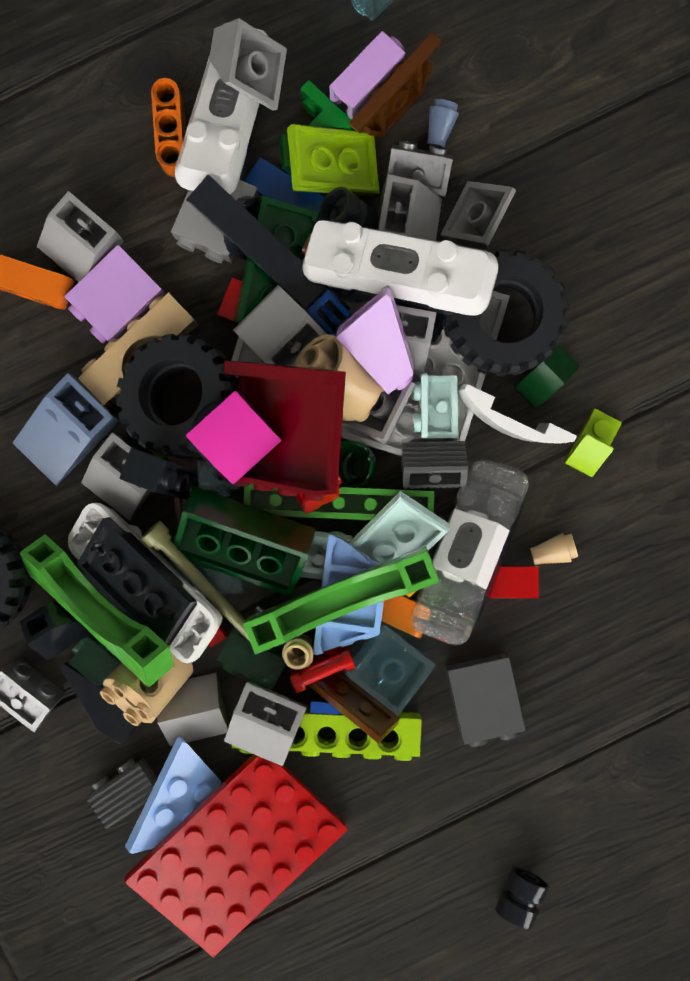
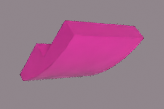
[185,391,282,484]

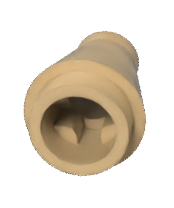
[530,533,578,565]
[282,634,313,670]

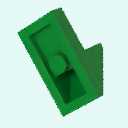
[300,80,354,131]

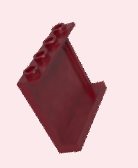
[218,361,346,501]

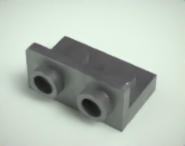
[387,141,453,197]
[0,657,65,732]

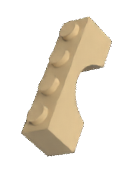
[78,292,198,408]

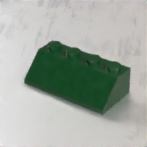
[174,486,316,597]

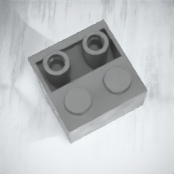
[375,174,442,241]
[37,191,124,282]
[233,285,327,366]
[396,305,437,375]
[81,432,153,521]
[224,681,307,766]

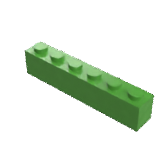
[244,483,434,520]

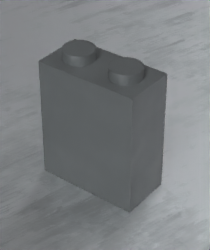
[445,653,526,747]

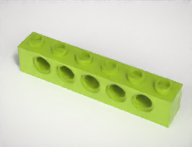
[232,705,422,761]

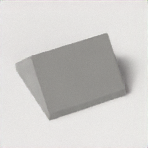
[441,181,516,251]
[342,382,415,444]
[157,672,229,746]

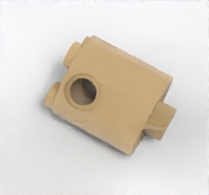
[294,334,384,422]
[100,653,193,726]

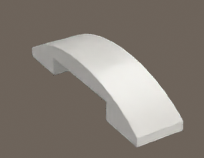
[457,384,577,443]

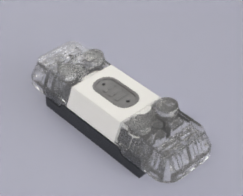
[410,459,529,645]

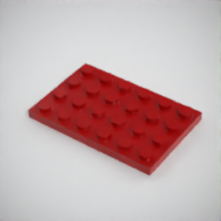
[125,754,348,957]

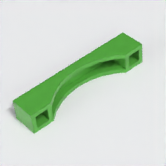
[19,534,174,687]
[243,546,439,654]

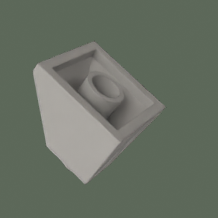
[209,18,287,111]

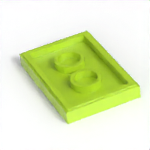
[287,124,380,197]

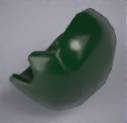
[339,440,376,488]

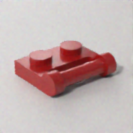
[290,645,356,693]

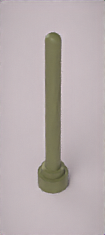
[141,521,249,641]

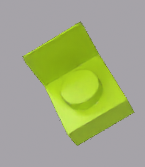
[564,409,622,477]

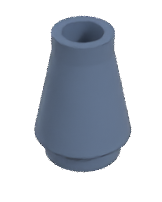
[427,99,459,148]

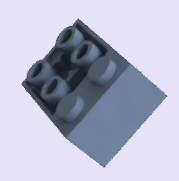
[13,373,121,486]

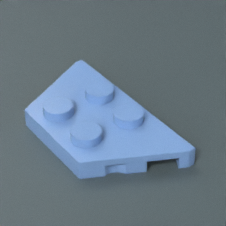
[313,533,384,655]
[125,736,221,854]

